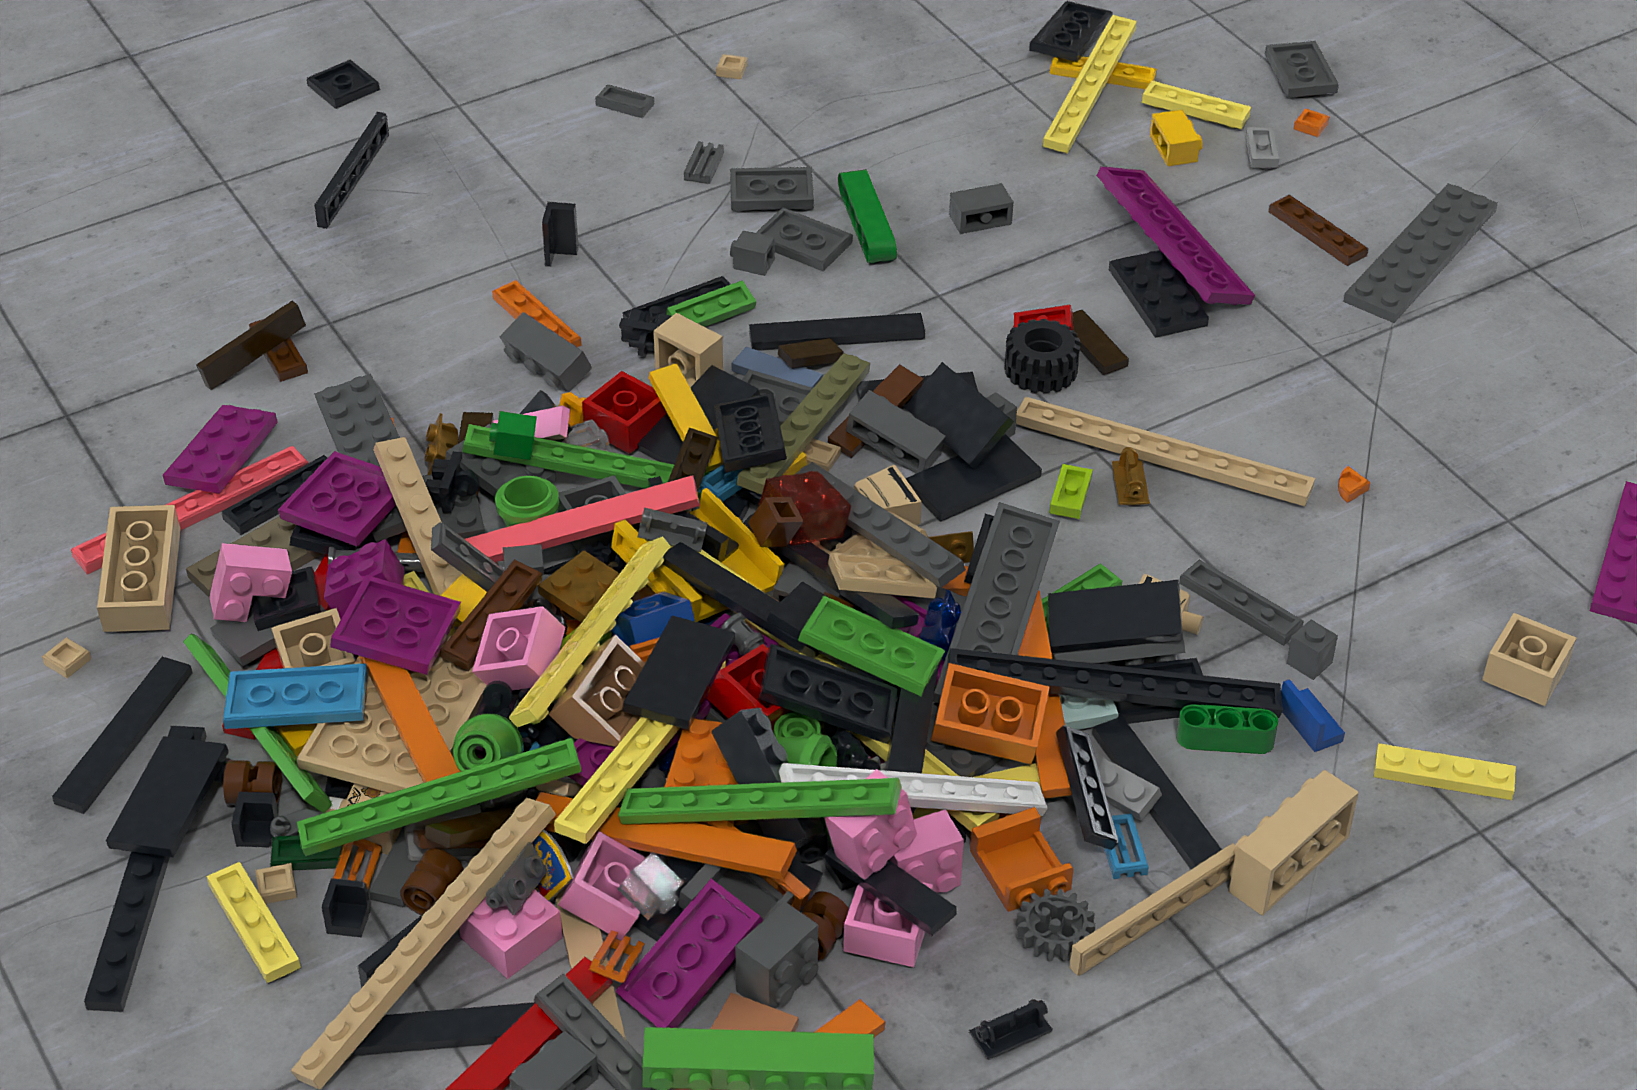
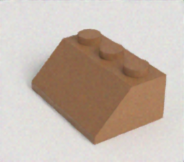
[549,635,645,747]

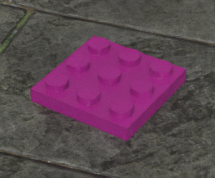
[278,451,396,546]
[330,575,461,675]

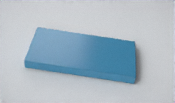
[223,663,368,729]

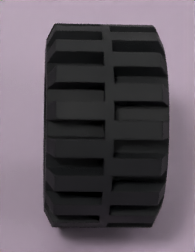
[1004,319,1080,393]

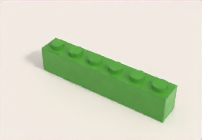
[642,1027,874,1090]

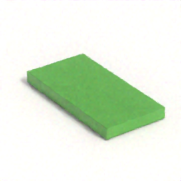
[798,596,945,696]

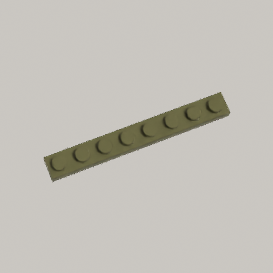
[737,353,870,496]

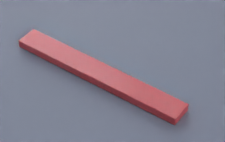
[71,445,308,574]
[465,475,700,563]

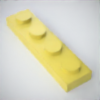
[1142,81,1251,129]
[1374,743,1516,800]
[206,862,301,983]

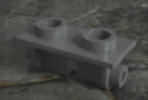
[637,508,707,553]
[486,842,548,915]

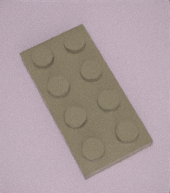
[186,516,322,597]

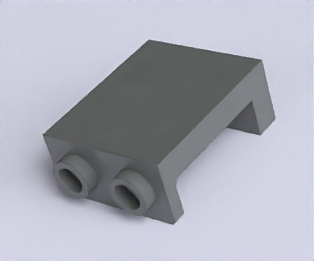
[679,864,794,920]

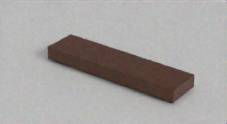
[1269,194,1368,266]
[827,364,923,458]
[440,559,542,671]

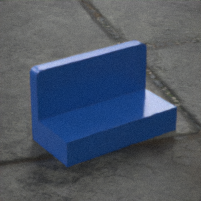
[1281,679,1345,752]

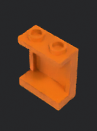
[970,807,1074,912]

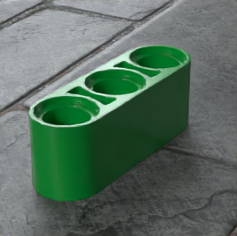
[1176,704,1279,754]

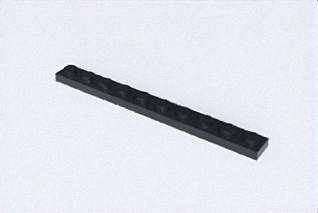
[948,648,1283,718]
[84,726,207,1012]

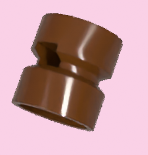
[223,760,282,805]
[400,849,464,915]
[802,891,849,960]

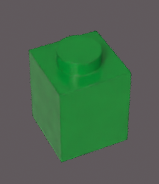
[489,411,537,460]

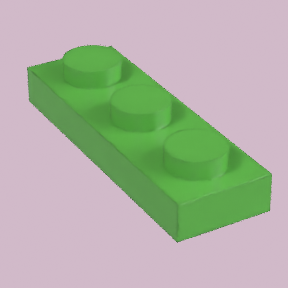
[666,280,756,327]

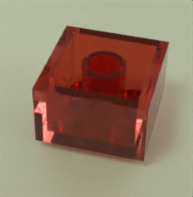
[758,471,852,545]

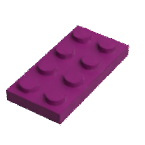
[163,405,278,494]
[615,879,764,1028]

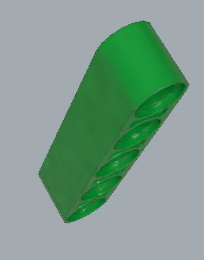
[838,169,897,263]

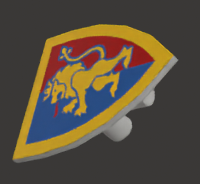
[532,829,579,902]

